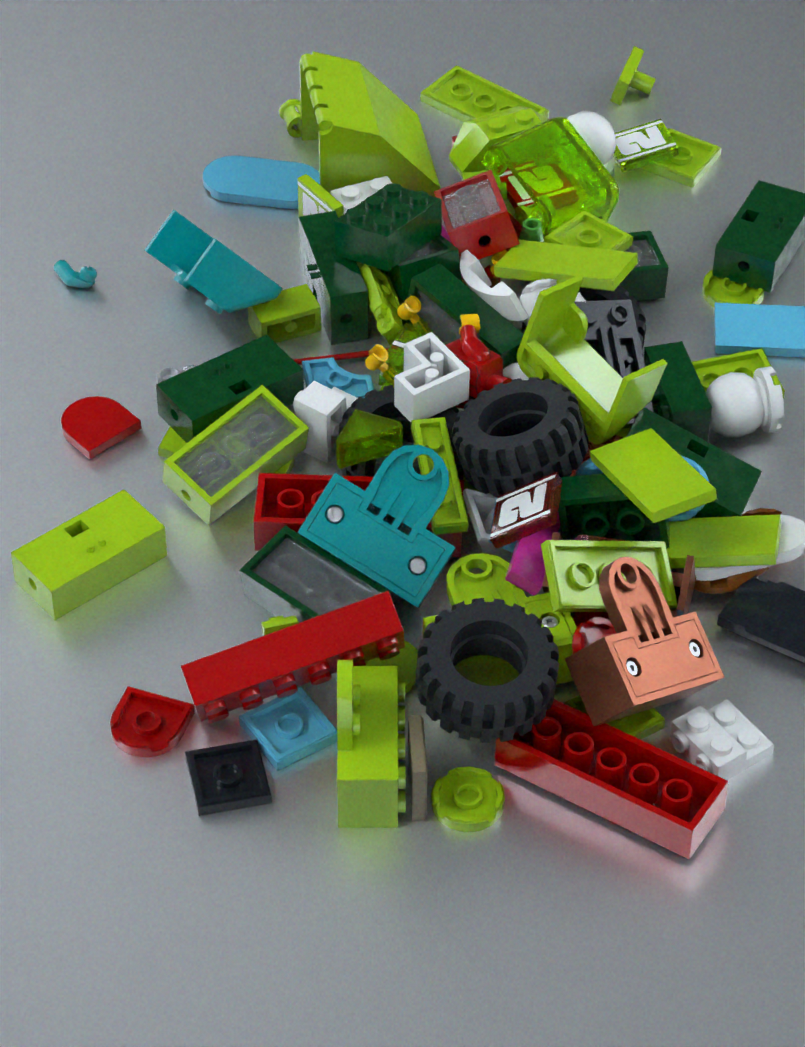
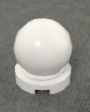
[555,111,616,190]
[705,366,784,438]

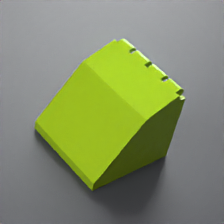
[299,51,441,197]

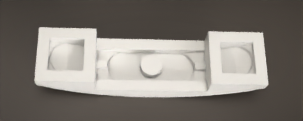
[460,250,528,321]

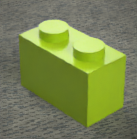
[248,284,321,343]

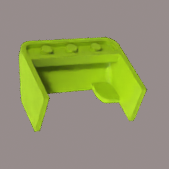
[517,275,667,444]

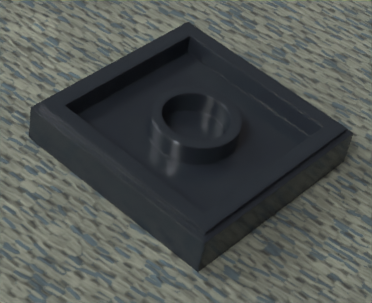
[185,739,272,816]

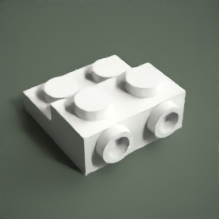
[670,699,774,780]

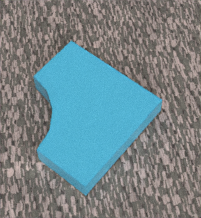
[302,357,374,398]

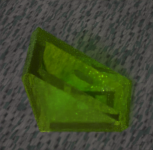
[336,409,403,469]

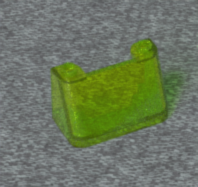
[481,117,619,238]

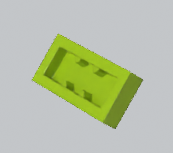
[610,46,656,105]

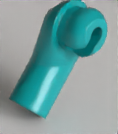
[54,260,97,288]

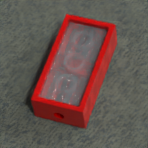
[434,170,520,260]

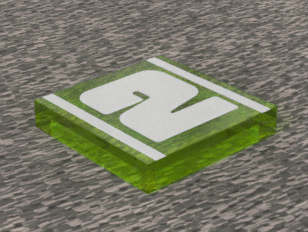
[613,119,679,173]

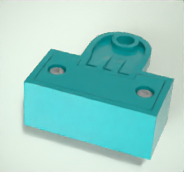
[297,445,456,608]

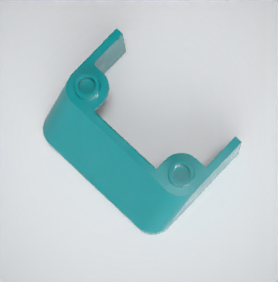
[144,209,283,315]

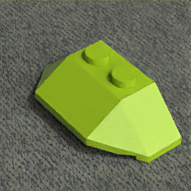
[449,106,560,177]

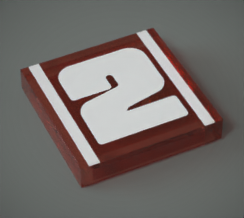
[490,472,562,548]

